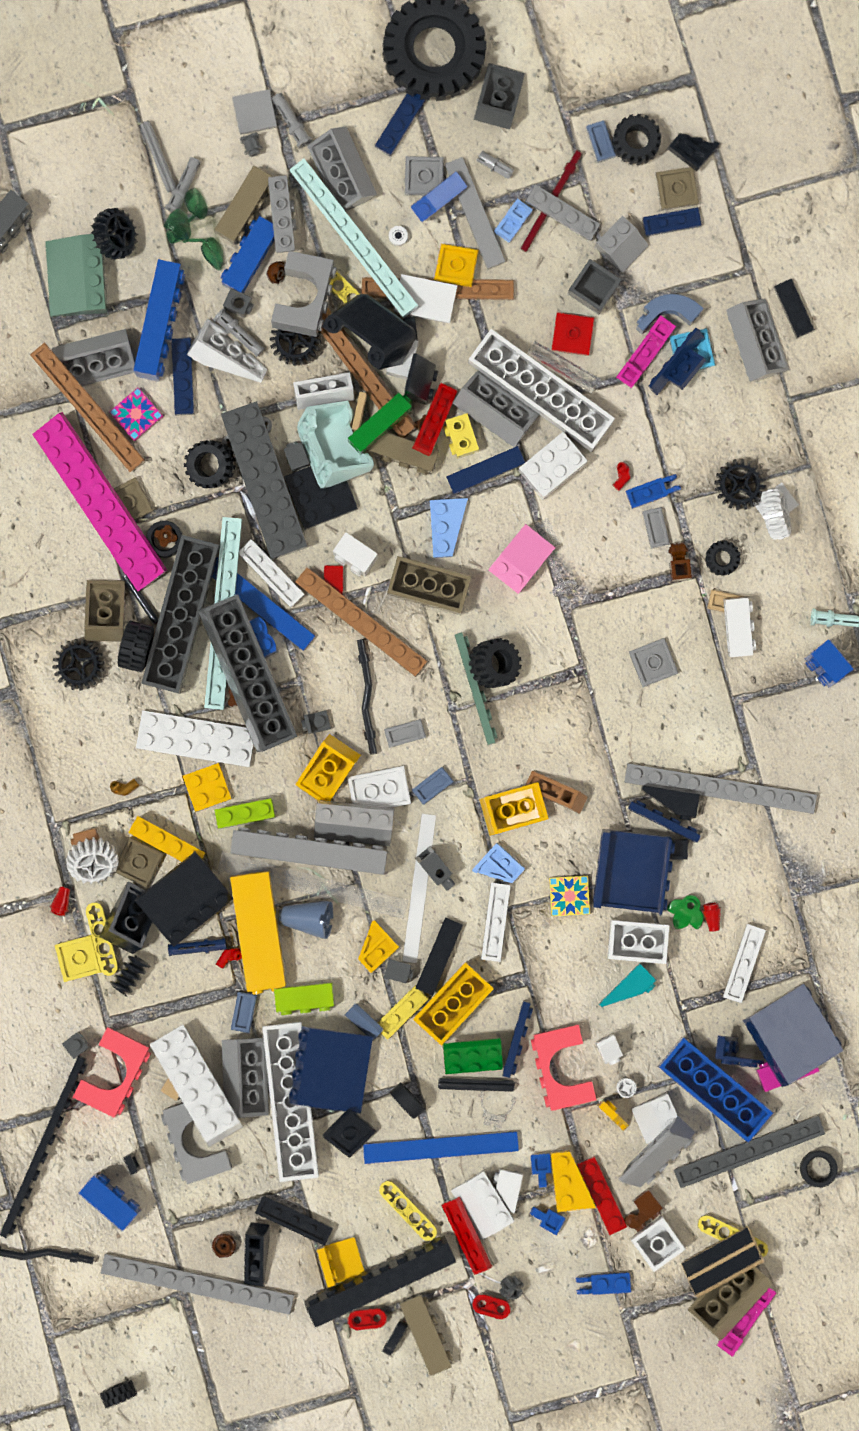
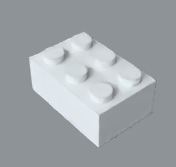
[518,432,587,500]
[607,920,669,964]

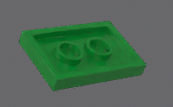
[443,1038,503,1075]

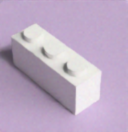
[293,372,354,410]
[723,597,756,657]

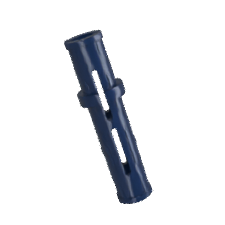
[168,938,227,956]

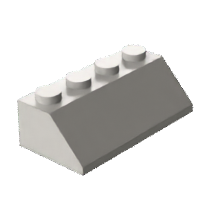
[307,126,377,211]
[726,299,789,382]
[52,329,135,386]
[453,370,539,448]
[314,800,394,846]
[222,1038,269,1118]
[619,1116,695,1188]

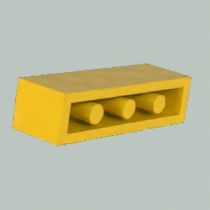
[128,816,206,862]

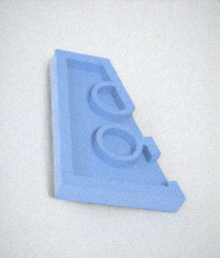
[430,498,468,558]

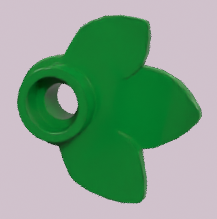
[667,895,703,930]

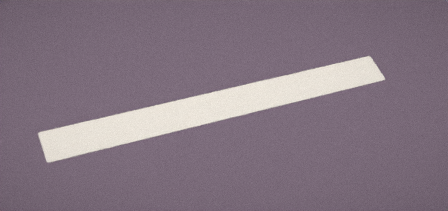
[403,814,436,963]

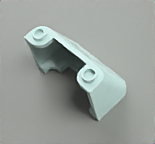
[297,401,374,488]

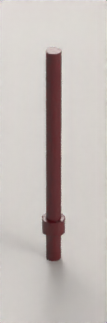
[520,150,582,252]

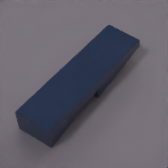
[446,446,526,494]

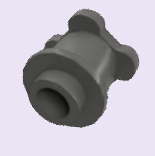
[240,132,263,157]

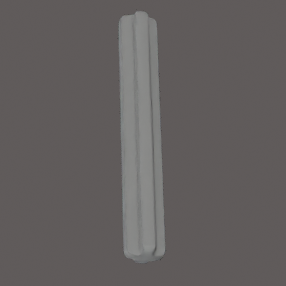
[140,121,176,193]

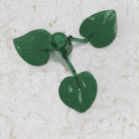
[163,188,223,271]

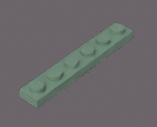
[455,632,498,745]

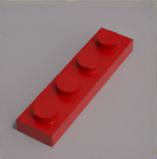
[412,383,457,456]
[577,1156,627,1235]
[441,1197,492,1275]

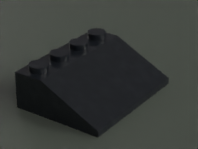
[135,851,233,947]

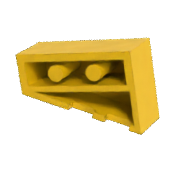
[550,1150,596,1212]

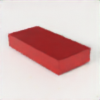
[324,566,343,595]

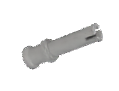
[272,93,313,149]
[165,157,201,215]
[213,308,265,357]

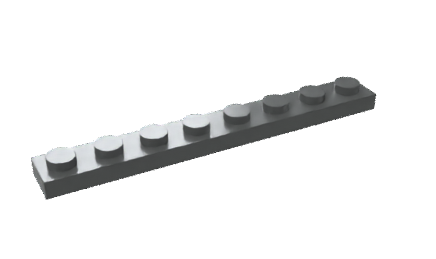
[674,1115,825,1188]

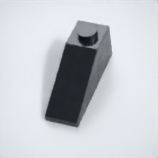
[641,786,700,821]
[244,1222,270,1287]

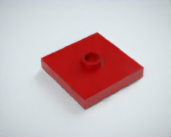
[551,313,594,356]

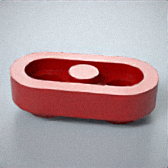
[472,1294,510,1319]
[348,1308,386,1330]

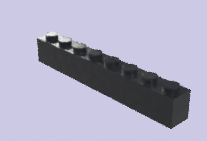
[304,1236,456,1328]

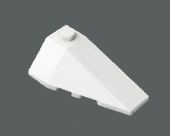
[187,319,267,383]

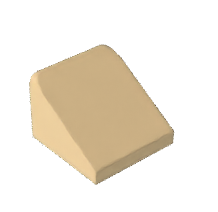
[161,1078,179,1101]

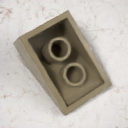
[84,580,125,642]

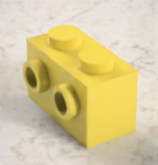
[443,413,479,459]

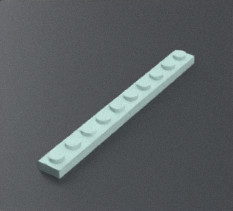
[289,159,418,318]
[204,517,242,710]

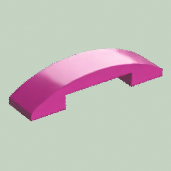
[616,315,676,389]
[716,1288,776,1357]

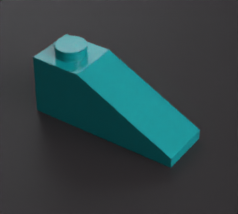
[598,964,656,1007]

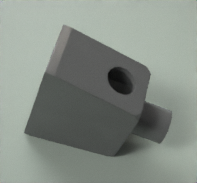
[415,846,455,891]

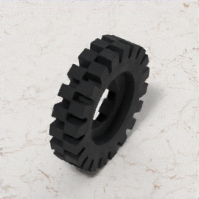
[382,0,486,101]

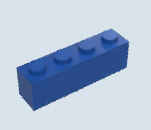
[220,216,275,294]

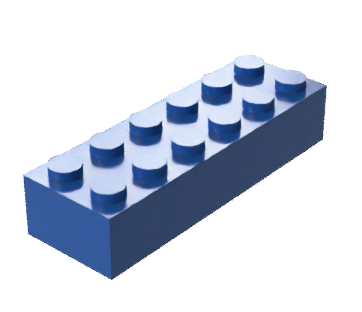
[133,259,185,382]
[657,1037,773,1143]

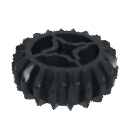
[91,208,138,260]
[270,329,321,366]
[714,459,766,511]
[52,639,105,691]

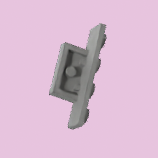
[268,175,297,253]

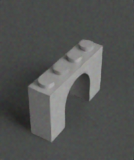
[271,251,337,337]
[161,1103,232,1184]

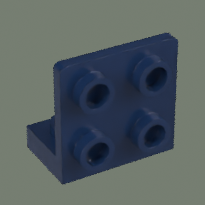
[715,1035,764,1068]

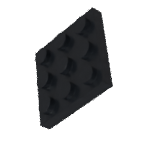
[284,466,358,530]

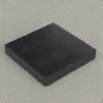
[322,1108,376,1158]

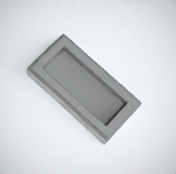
[642,507,670,549]
[384,719,426,748]

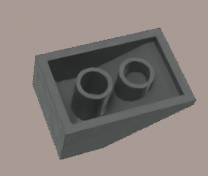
[473,63,525,130]

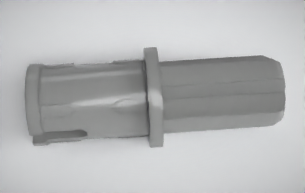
[476,151,513,179]

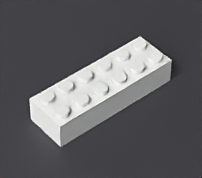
[150,1025,243,1147]

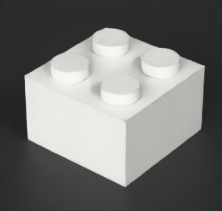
[333,533,378,577]
[630,1216,685,1272]

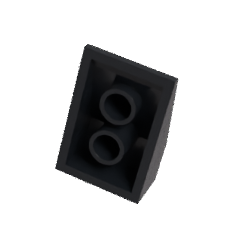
[404,353,438,404]
[100,881,152,954]

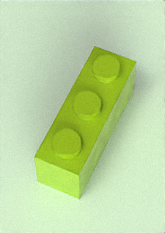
[214,798,276,829]
[274,983,334,1016]

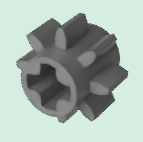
[499,1275,524,1300]

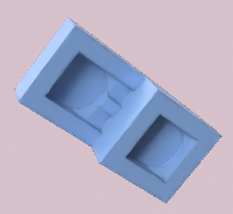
[494,199,533,243]

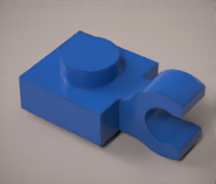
[530,1154,552,1188]
[530,1207,566,1236]

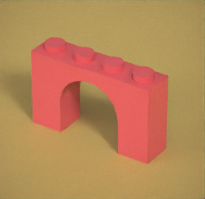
[530,1024,596,1111]
[73,1027,151,1118]

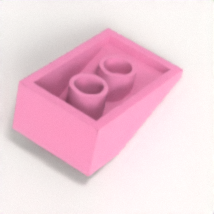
[489,524,556,594]

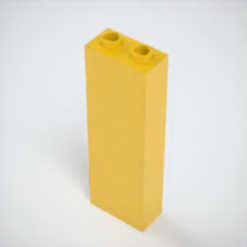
[230,870,287,994]

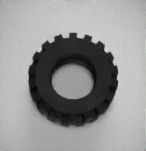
[612,114,661,166]
[184,440,236,488]
[117,620,154,672]
[469,638,522,688]

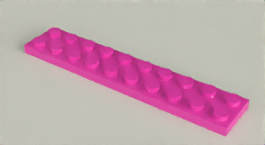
[32,412,168,592]

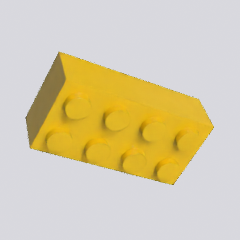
[413,962,494,1046]

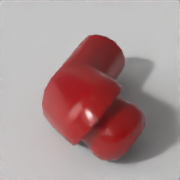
[215,948,242,969]

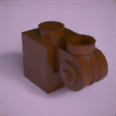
[668,542,692,582]
[625,1189,663,1232]

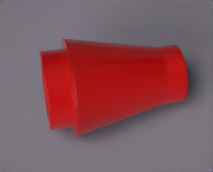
[50,887,70,916]
[702,902,721,932]

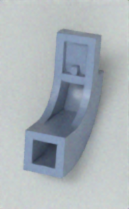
[636,294,704,334]

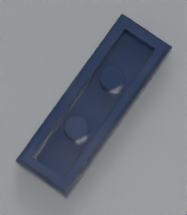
[642,207,702,237]

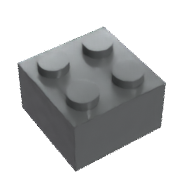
[568,259,621,315]

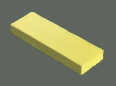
[377,985,428,1040]

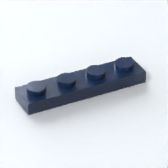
[374,94,426,157]
[171,338,194,415]
[627,800,701,843]
[502,1001,533,1078]

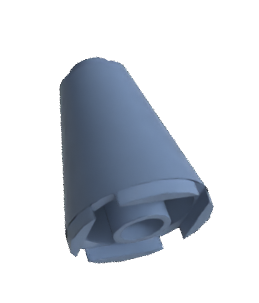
[278,901,333,939]

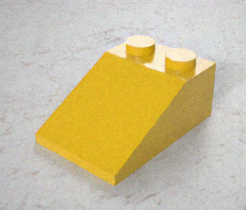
[295,734,361,801]
[479,782,549,836]

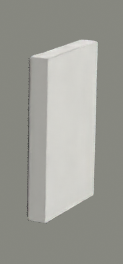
[394,274,457,324]
[347,766,411,808]

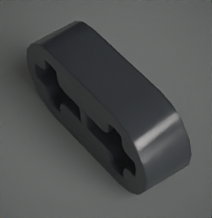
[382,1320,408,1356]

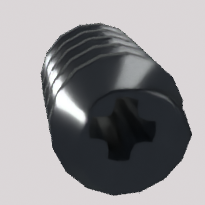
[110,955,151,997]

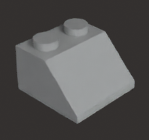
[595,215,649,273]

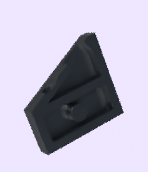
[667,133,720,172]

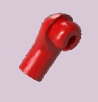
[612,462,631,491]

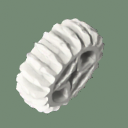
[761,488,791,540]
[66,837,119,884]

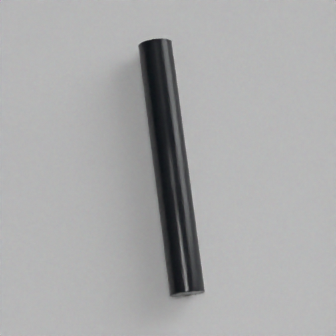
[122,574,159,625]

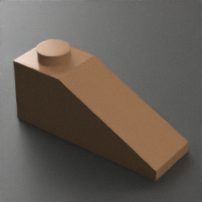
[525,771,588,814]

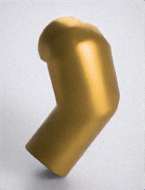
[110,779,139,796]

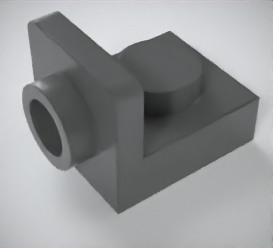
[301,710,331,735]

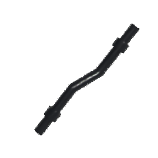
[357,639,377,755]
[0,1246,94,1264]

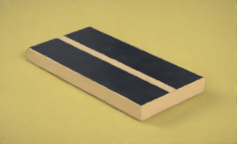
[681,1227,765,1298]

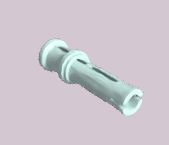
[810,608,859,627]

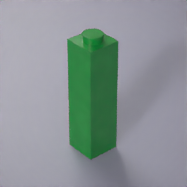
[348,393,412,456]

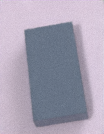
[586,120,616,163]
[412,767,454,805]
[230,991,257,1033]
[345,1003,384,1041]

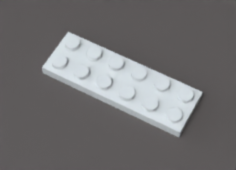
[136,710,254,768]

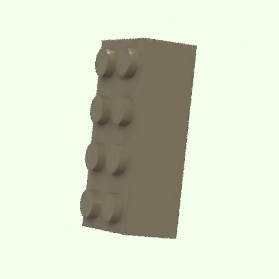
[387,556,471,615]
[687,1267,773,1341]

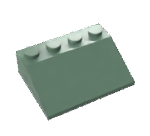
[45,234,107,317]

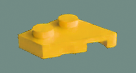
[358,920,399,973]
[597,1100,629,1131]

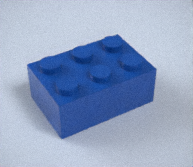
[804,639,853,688]
[78,1173,141,1232]

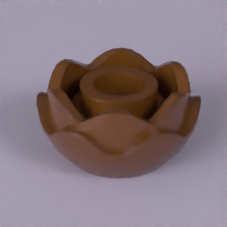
[267,261,285,284]
[212,1234,236,1258]

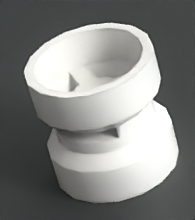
[616,1078,636,1098]

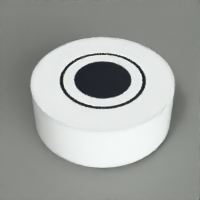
[389,226,408,246]

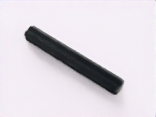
[438,1078,515,1092]

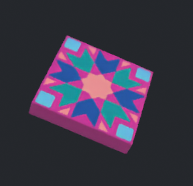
[109,387,163,441]

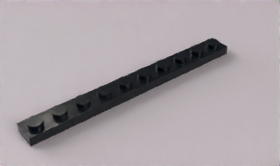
[0,1056,88,1238]

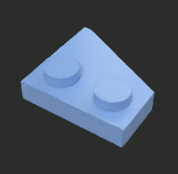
[472,843,525,883]

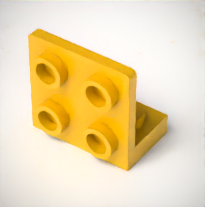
[317,1237,364,1287]

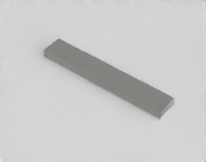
[445,157,505,270]

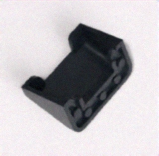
[322,294,416,370]

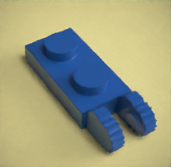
[625,474,681,509]
[576,1272,631,1295]

